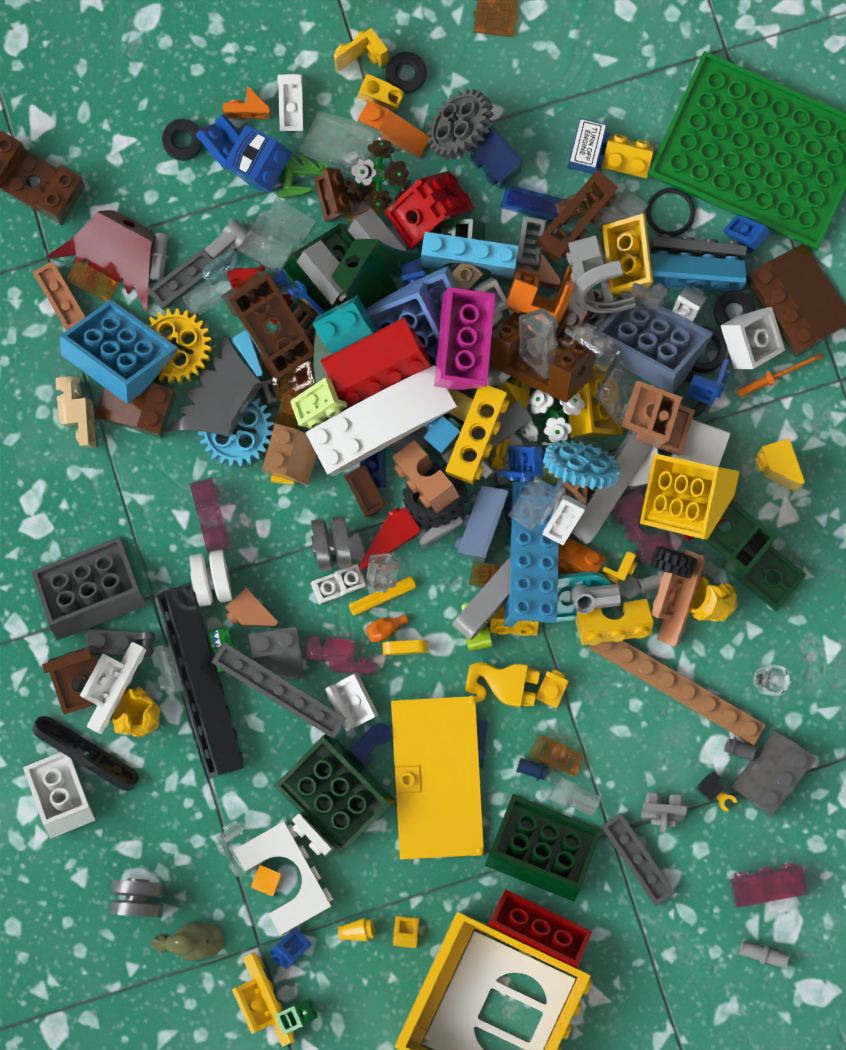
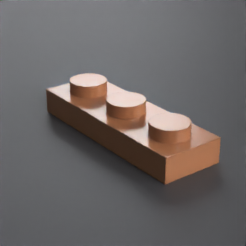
[32,260,85,331]

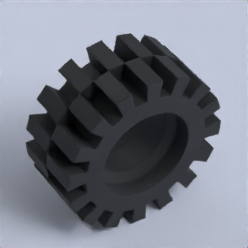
[650,546,697,578]

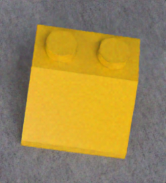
[755,438,805,491]

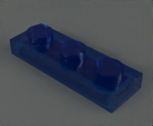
[500,184,570,226]

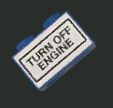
[568,118,610,174]

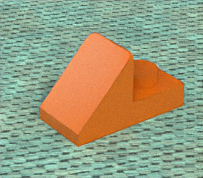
[223,86,271,120]

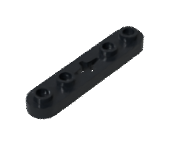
[32,716,139,791]

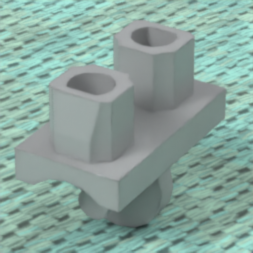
[641,793,687,833]

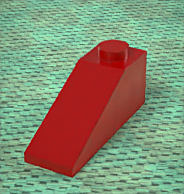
[359,507,421,572]

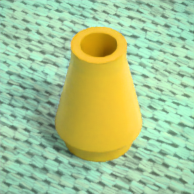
[338,917,375,941]

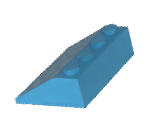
[60,299,177,404]

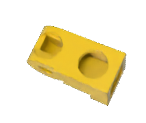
[357,74,404,111]

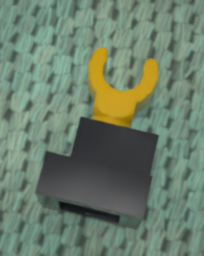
[694,771,737,812]

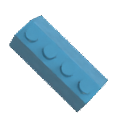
[650,251,746,292]

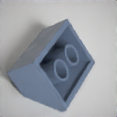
[454,486,509,564]

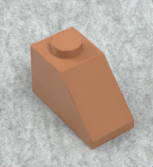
[225,588,280,628]

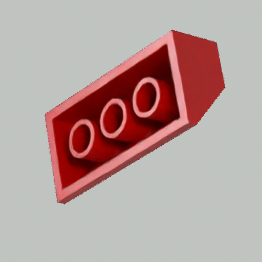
[321,317,431,408]
[488,889,592,969]

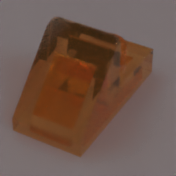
[66,260,119,302]
[274,388,302,430]

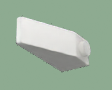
[672,286,707,322]

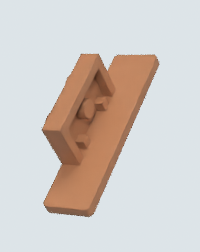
[651,550,706,647]

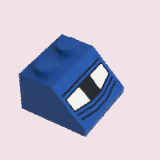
[223,125,293,193]

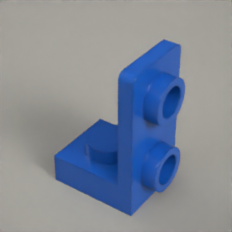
[399,258,426,287]
[686,358,730,406]

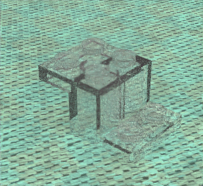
[238,197,316,274]

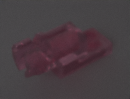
[306,636,378,675]

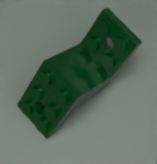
[703,500,807,612]

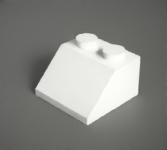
[720,307,785,369]

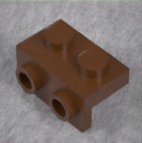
[314,167,352,222]

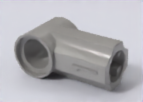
[204,219,253,265]
[570,584,621,614]

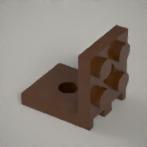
[42,645,98,715]

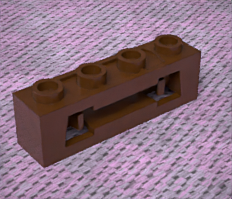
[535,169,619,262]

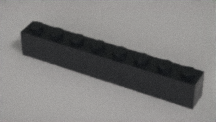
[157,585,244,779]

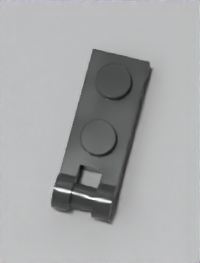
[87,629,155,657]

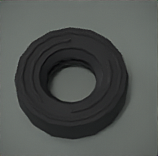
[385,51,427,94]
[162,118,203,161]
[713,290,756,328]

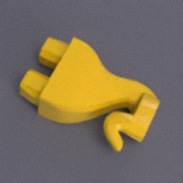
[465,662,540,708]

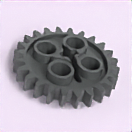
[427,89,494,160]

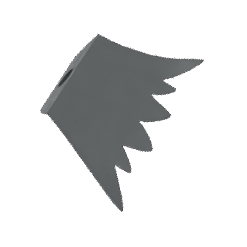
[163,335,263,437]

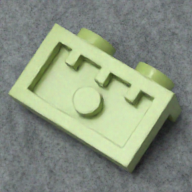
[290,378,347,429]

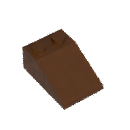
[94,383,176,439]

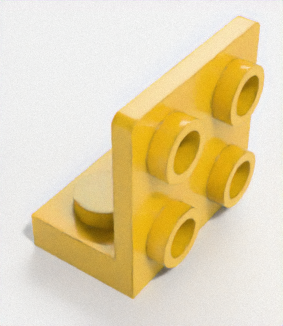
[334,28,389,71]

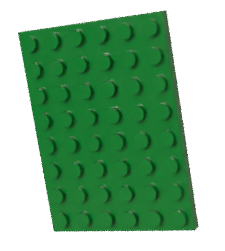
[647,51,846,251]

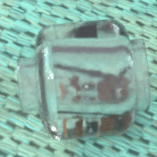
[753,664,791,696]

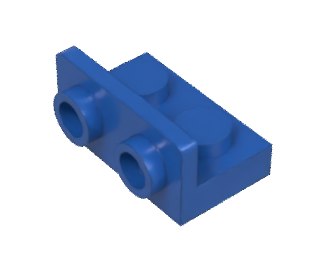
[196,114,241,170]

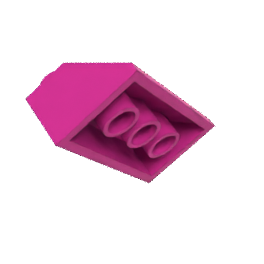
[434,287,495,390]

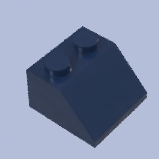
[470,125,523,189]

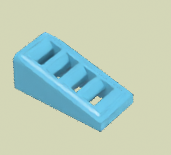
[232,330,264,381]

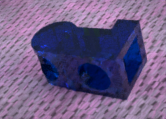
[349,723,391,767]

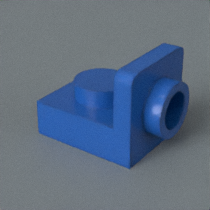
[270,927,312,969]

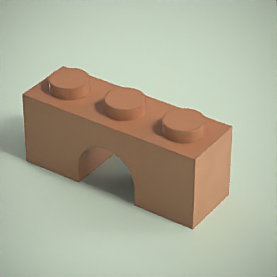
[392,440,460,513]

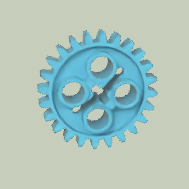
[198,398,274,468]
[543,440,621,490]

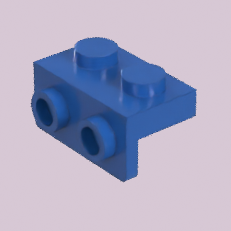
[499,445,544,482]

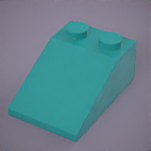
[313,295,378,354]

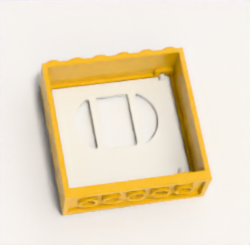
[395,910,593,1050]

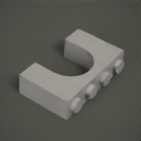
[297,208,406,305]

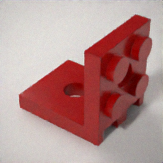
[384,171,475,249]

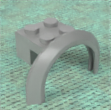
[566,235,637,313]

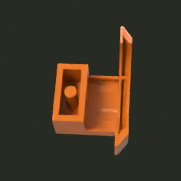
[506,264,576,327]

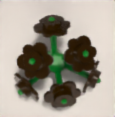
[345,140,412,209]

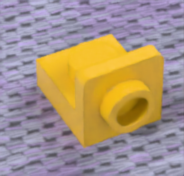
[535,670,569,709]

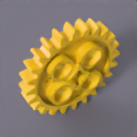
[146,308,213,385]

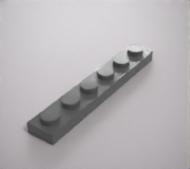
[211,642,347,739]

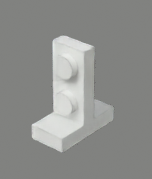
[278,74,303,131]
[542,485,586,545]

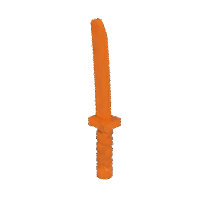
[736,354,823,398]

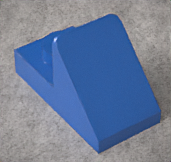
[723,215,771,254]

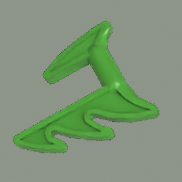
[277,155,330,198]

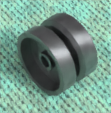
[311,515,352,572]
[109,878,165,917]

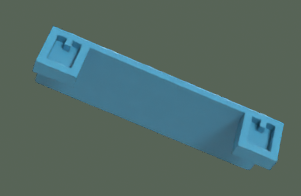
[504,481,559,627]

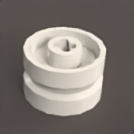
[189,549,233,607]

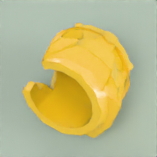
[690,575,738,621]
[111,686,160,737]

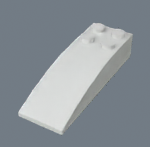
[306,365,457,476]

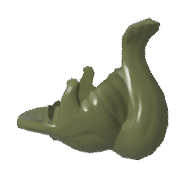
[151,922,224,962]

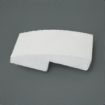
[311,564,366,605]

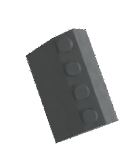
[32,537,146,641]

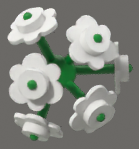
[521,389,585,448]

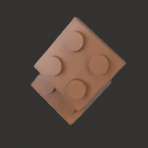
[622,381,695,456]

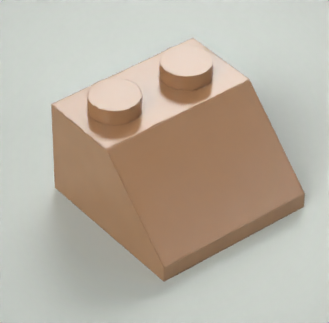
[262,424,317,486]

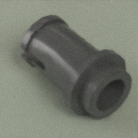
[724,737,756,761]

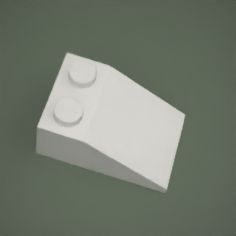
[23,752,95,839]

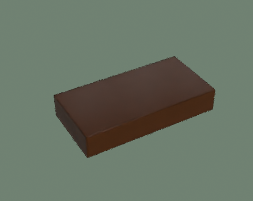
[343,464,387,517]

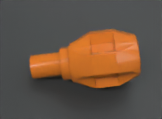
[366,614,408,642]

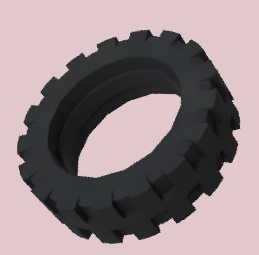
[403,464,468,528]

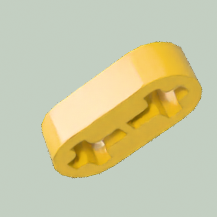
[382,640,428,656]

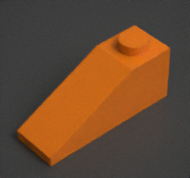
[358,100,430,158]

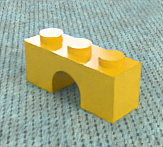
[575,599,653,646]

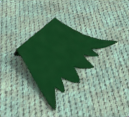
[332,239,421,309]

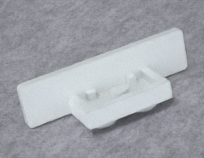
[80,642,146,734]

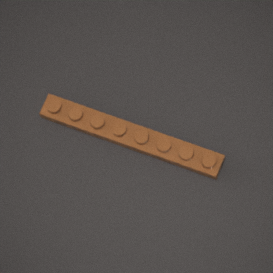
[588,640,766,746]

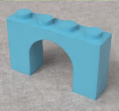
[421,232,518,282]

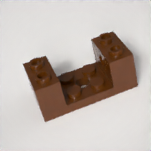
[0,130,86,225]
[221,271,314,379]
[489,312,596,403]

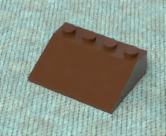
[746,244,846,357]

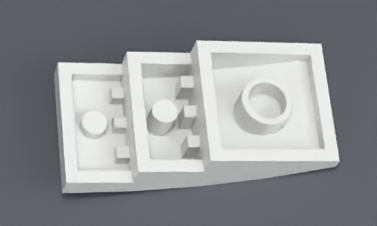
[671,419,730,467]

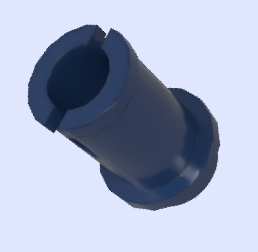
[516,758,548,781]

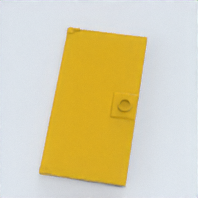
[391,695,485,860]

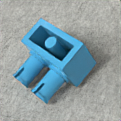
[424,416,462,455]

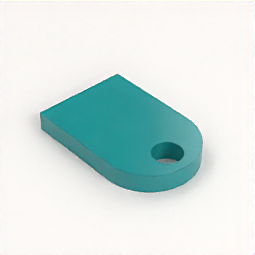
[556,571,612,622]

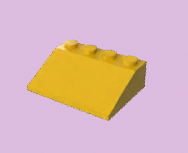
[640,454,740,540]

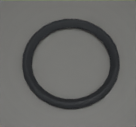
[646,188,695,236]

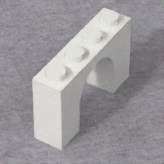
[233,822,333,935]

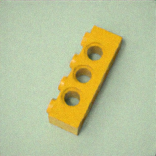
[445,385,510,484]

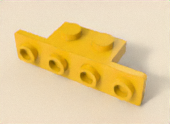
[232,952,295,1046]

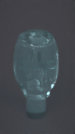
[201,248,238,286]

